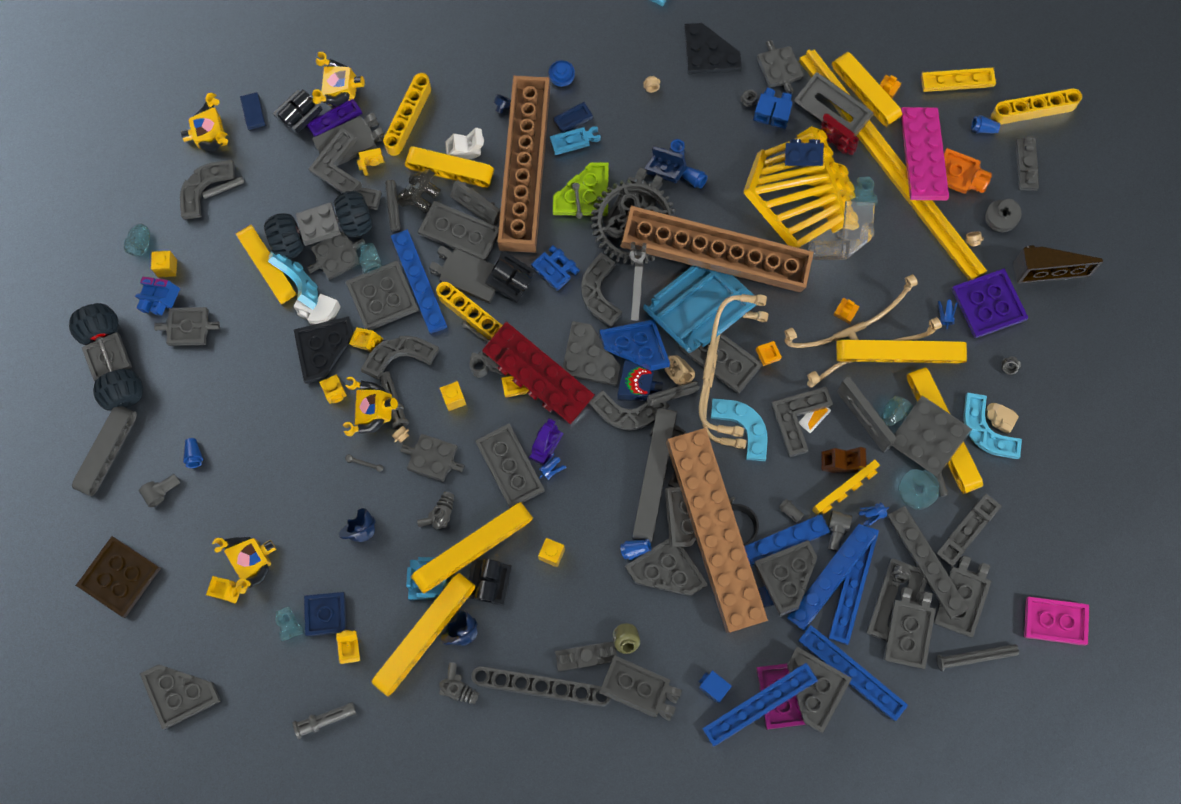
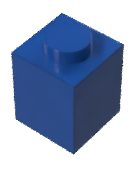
[699,670,732,704]

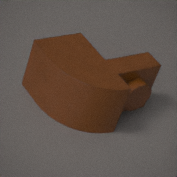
[821,447,866,473]

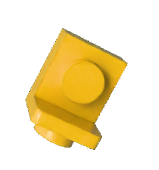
[357,148,384,176]
[349,327,383,353]
[319,374,347,404]
[206,576,242,603]

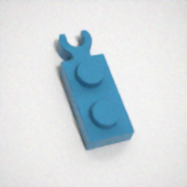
[550,126,601,155]

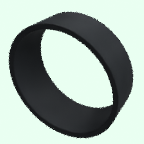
[731,504,759,546]

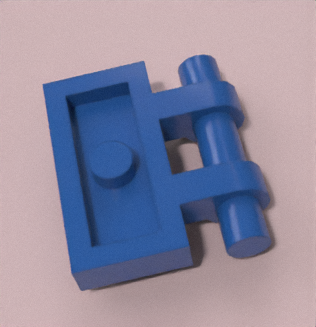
[531,245,580,291]

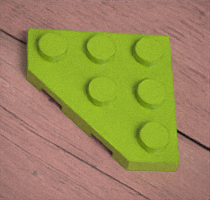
[553,162,609,216]

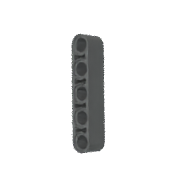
[72,406,137,496]

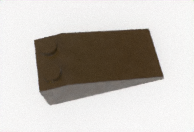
[1013,245,1103,283]

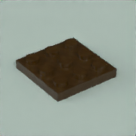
[75,536,161,618]

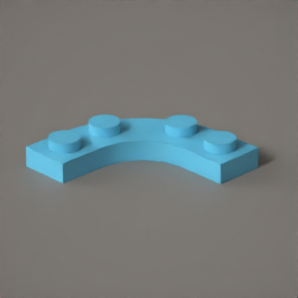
[268,251,318,310]
[964,393,1022,459]
[711,398,768,461]

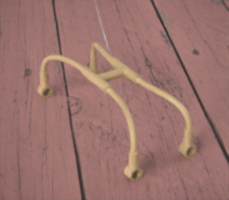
[784,274,942,388]
[699,294,769,449]

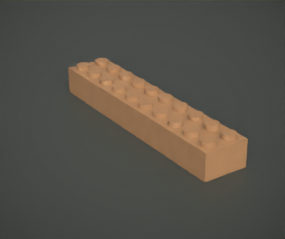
[498,76,550,253]
[620,206,814,293]
[666,428,768,633]

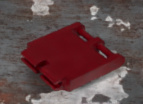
[821,114,859,155]

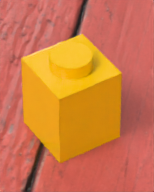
[151,251,177,277]
[440,381,466,411]
[538,538,565,568]

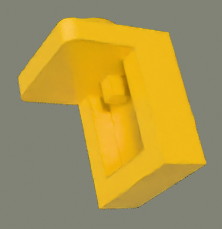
[336,630,360,664]

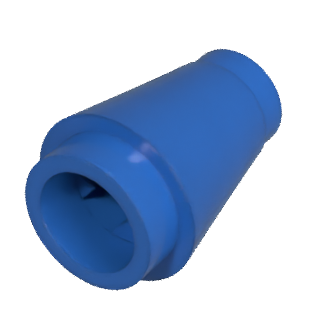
[971,115,1000,134]
[682,167,708,189]
[183,438,203,468]
[620,539,651,560]

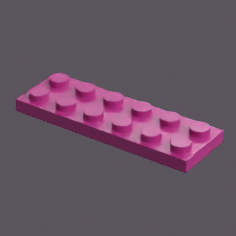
[901,107,949,200]

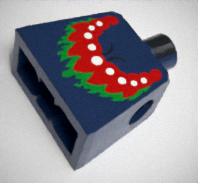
[618,360,663,401]

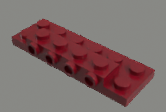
[482,321,595,424]

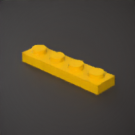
[921,68,996,92]
[812,460,880,516]

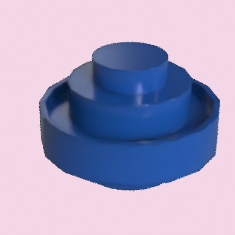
[549,60,575,87]

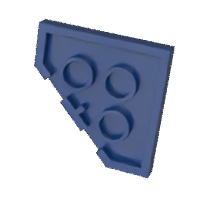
[600,319,670,371]

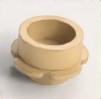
[643,76,660,92]
[965,231,984,246]
[392,426,409,443]

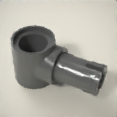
[139,474,181,507]
[828,511,852,552]

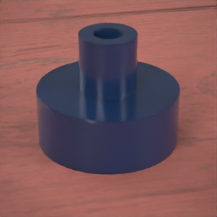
[494,94,511,113]

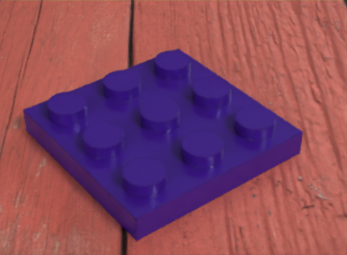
[951,268,1028,339]

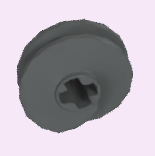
[985,199,1022,232]

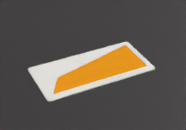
[799,408,831,433]

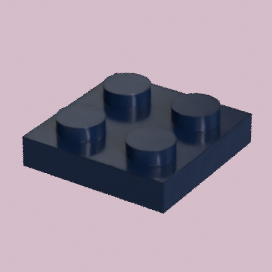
[304,592,347,637]

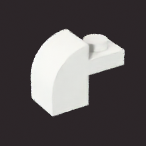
[445,128,484,159]
[294,294,341,325]

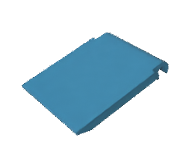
[643,266,756,353]

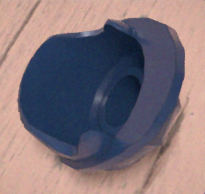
[339,508,376,542]
[441,610,478,646]

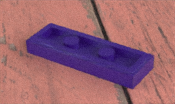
[307,99,363,137]

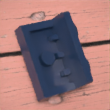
[785,139,824,166]
[644,146,687,183]

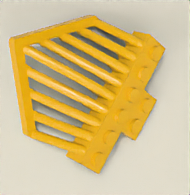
[743,126,859,248]

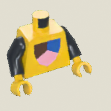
[312,52,365,106]
[181,93,228,152]
[343,377,398,436]
[212,537,276,594]

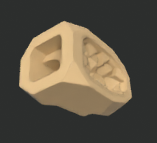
[665,355,695,385]
[985,403,1019,434]

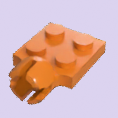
[944,148,992,194]

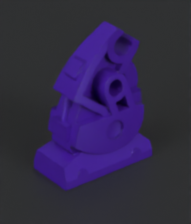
[528,418,563,466]

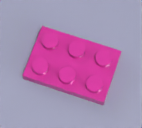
[1024,597,1089,646]

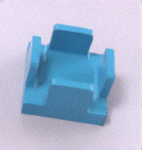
[406,557,450,601]

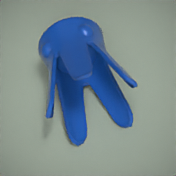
[669,139,685,157]
[938,299,958,329]
[539,452,567,480]
[858,502,889,527]

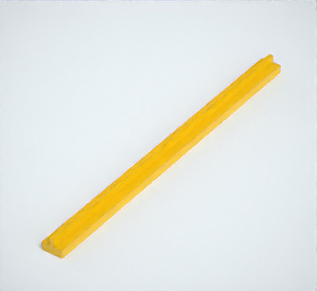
[799,49,987,281]

